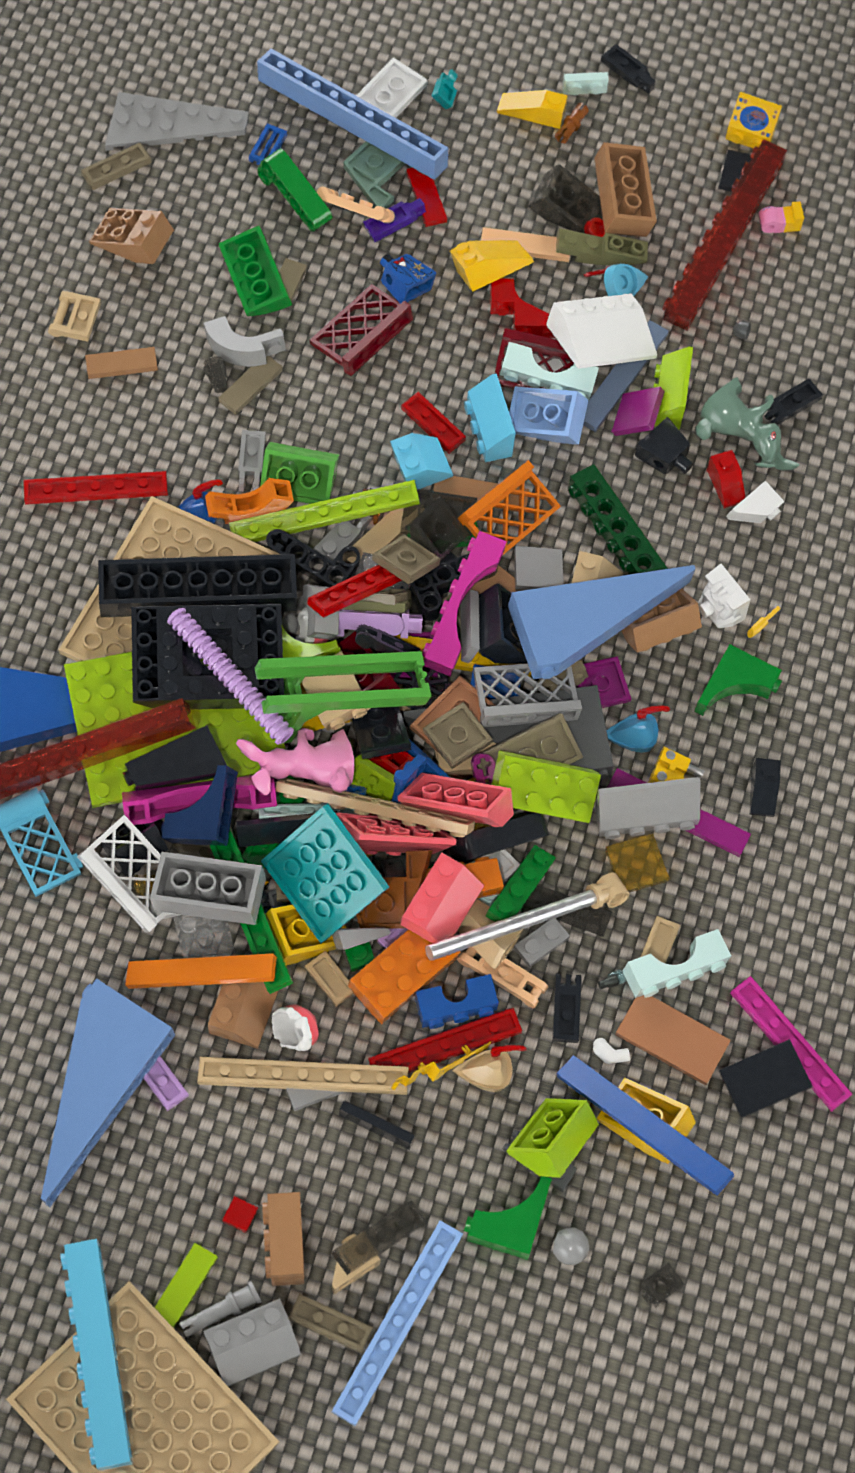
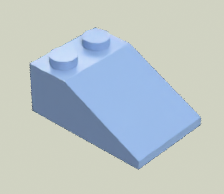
[509,387,588,445]

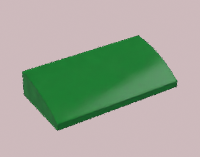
[218,225,293,316]

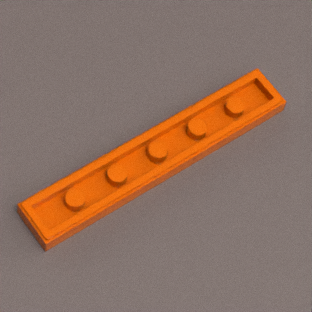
[125,953,277,989]

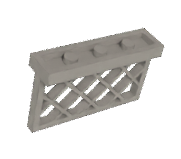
[473,664,582,727]

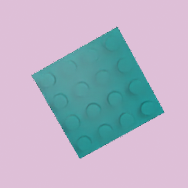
[261,804,390,943]

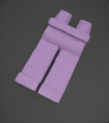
[337,609,422,638]

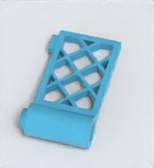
[0,787,83,897]

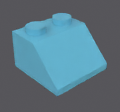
[390,433,453,490]

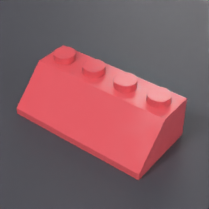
[398,773,514,827]

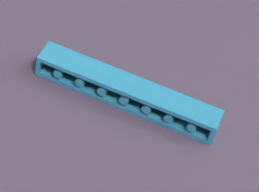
[61,1239,133,1471]

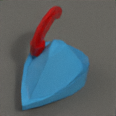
[607,706,670,753]

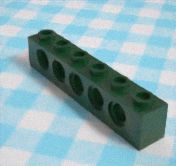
[568,464,668,575]

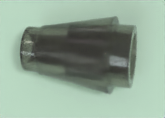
[203,356,228,393]

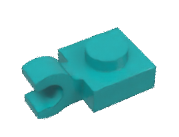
[431,69,458,109]

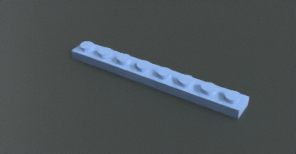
[332,1221,463,1426]

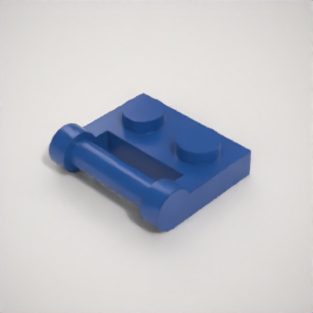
[392,754,427,804]

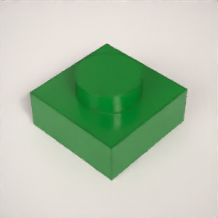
[344,942,375,972]

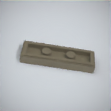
[81,142,151,191]
[218,356,283,415]
[288,1294,373,1354]

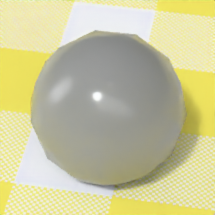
[553,1228,589,1265]

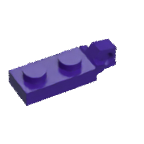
[363,198,426,243]

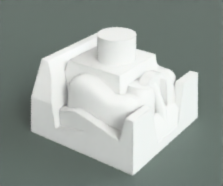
[698,564,750,628]

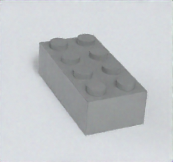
[150,852,266,925]

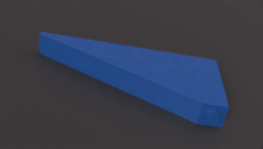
[0,667,77,752]

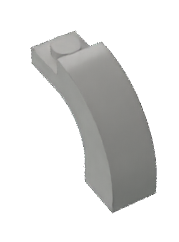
[204,316,286,367]
[297,584,339,640]

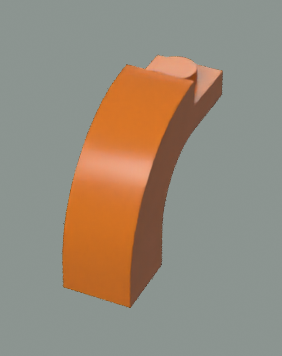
[205,478,294,524]

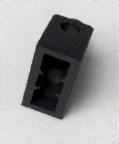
[634,417,693,474]

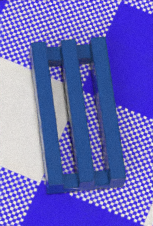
[249,123,287,165]

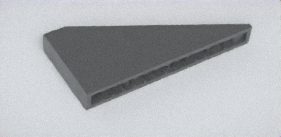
[403,685,614,780]

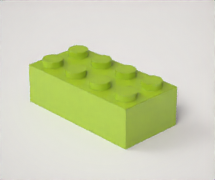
[491,750,601,823]

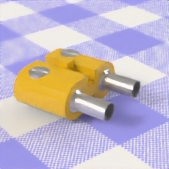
[648,746,704,783]

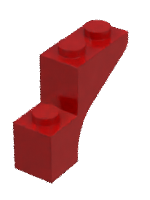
[490,278,556,339]

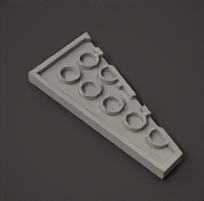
[105,92,249,151]

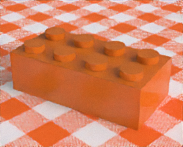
[348,929,461,1025]

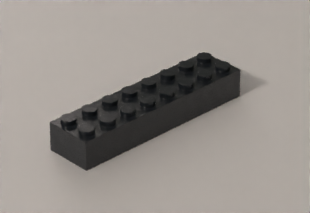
[98,554,297,617]

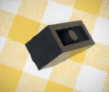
[749,758,781,817]

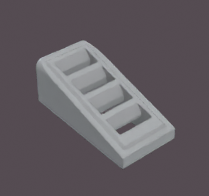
[332,928,390,950]

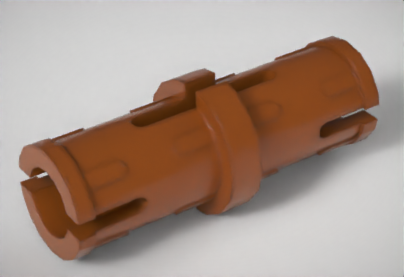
[555,103,589,144]

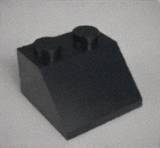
[96,822,168,876]

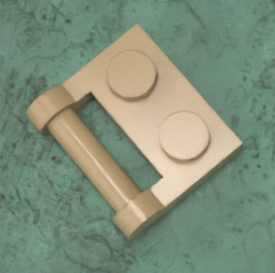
[48,291,101,342]

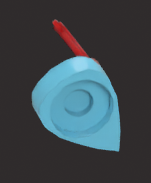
[584,263,648,296]

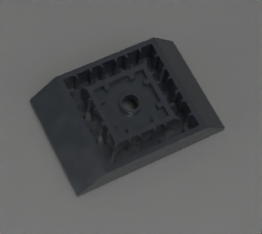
[131,604,284,710]

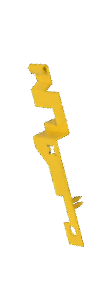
[391,1042,491,1090]

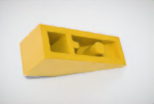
[497,90,568,129]

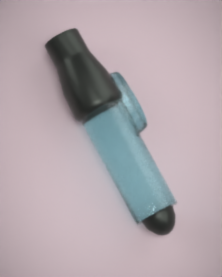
[598,970,627,990]

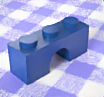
[415,974,499,1029]

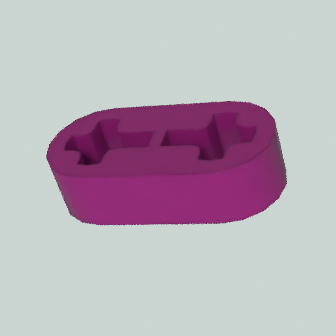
[471,752,496,784]

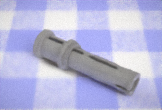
[179,1280,262,1338]

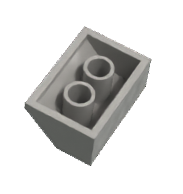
[204,1299,301,1386]

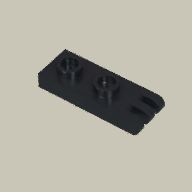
[765,378,823,425]
[552,973,582,1043]

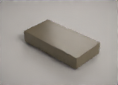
[279,258,307,302]

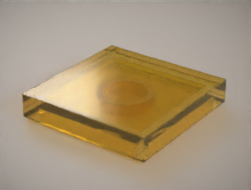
[605,834,670,893]

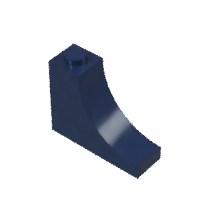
[161,765,238,846]

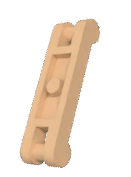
[317,186,395,223]
[457,947,548,1008]

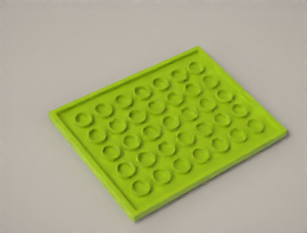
[64,652,286,808]

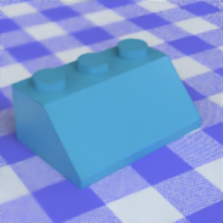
[464,374,515,462]

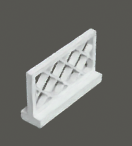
[77,815,168,932]

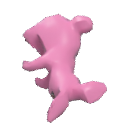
[236,728,354,795]

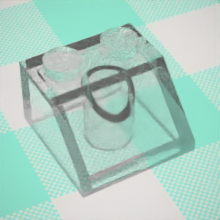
[173,915,235,958]

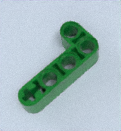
[257,148,333,232]

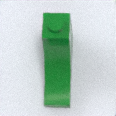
[694,644,782,716]
[464,1176,552,1260]

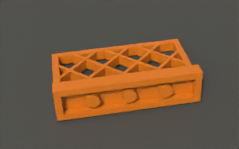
[456,460,561,556]

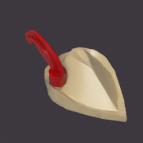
[452,1045,526,1092]

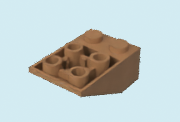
[89,208,174,264]

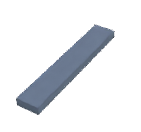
[583,320,669,432]

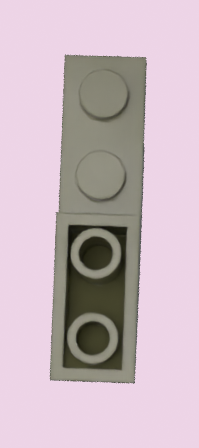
[556,228,648,266]

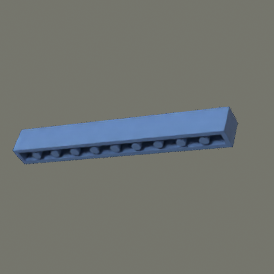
[257,49,448,180]

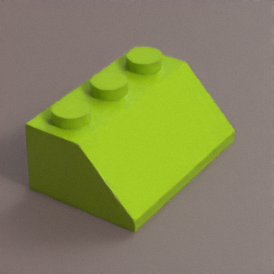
[653,347,693,430]
[506,1098,599,1178]

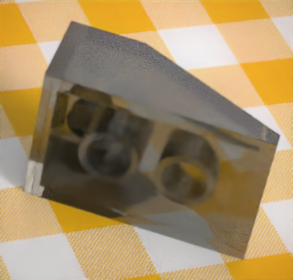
[528,164,603,234]

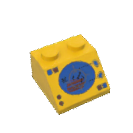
[725,92,782,153]

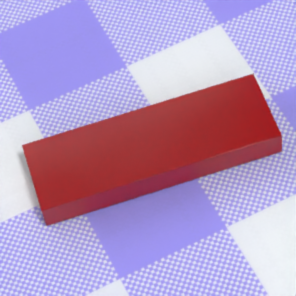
[406,167,447,227]
[401,392,466,454]

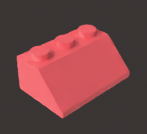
[401,852,484,943]

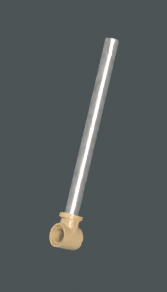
[425,872,630,961]

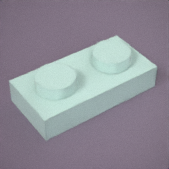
[562,72,609,95]

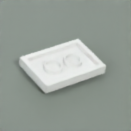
[356,58,428,118]

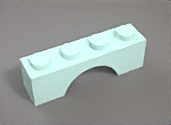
[500,342,599,400]
[623,929,731,998]

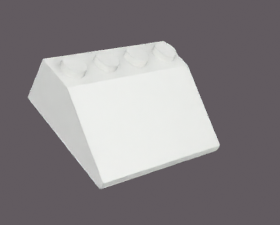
[546,294,657,369]

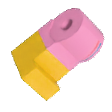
[759,201,804,233]

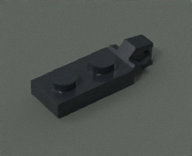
[600,44,656,94]

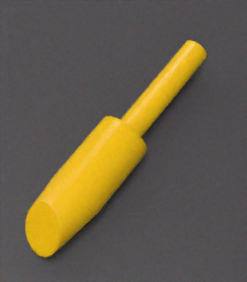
[747,606,781,638]

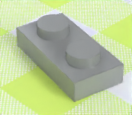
[514,918,570,968]

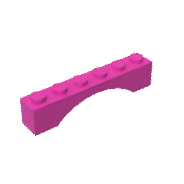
[422,531,507,677]
[122,776,277,825]

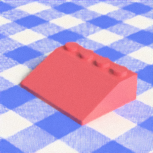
[335,813,456,856]

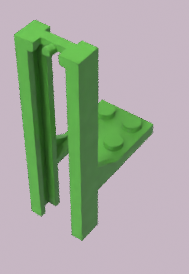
[255,651,431,743]

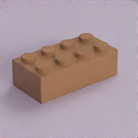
[594,142,657,237]

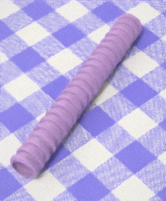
[167,608,294,745]

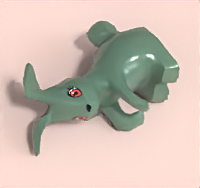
[695,377,800,471]

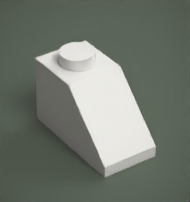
[726,481,784,523]

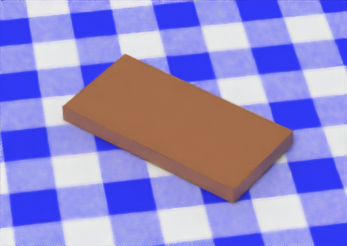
[615,995,731,1086]

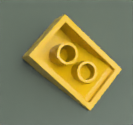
[449,240,534,292]
[266,905,347,965]
[597,1077,696,1164]

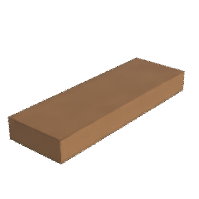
[85,347,158,379]

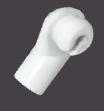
[593,1038,630,1064]

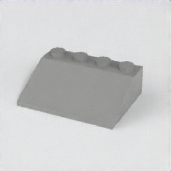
[595,777,701,839]

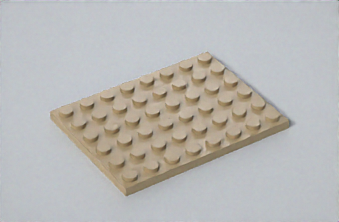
[59,496,279,662]
[6,1281,280,1473]

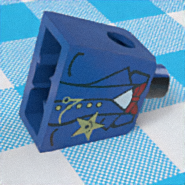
[380,254,437,304]

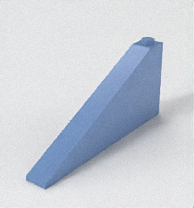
[508,565,696,679]
[41,979,175,1208]

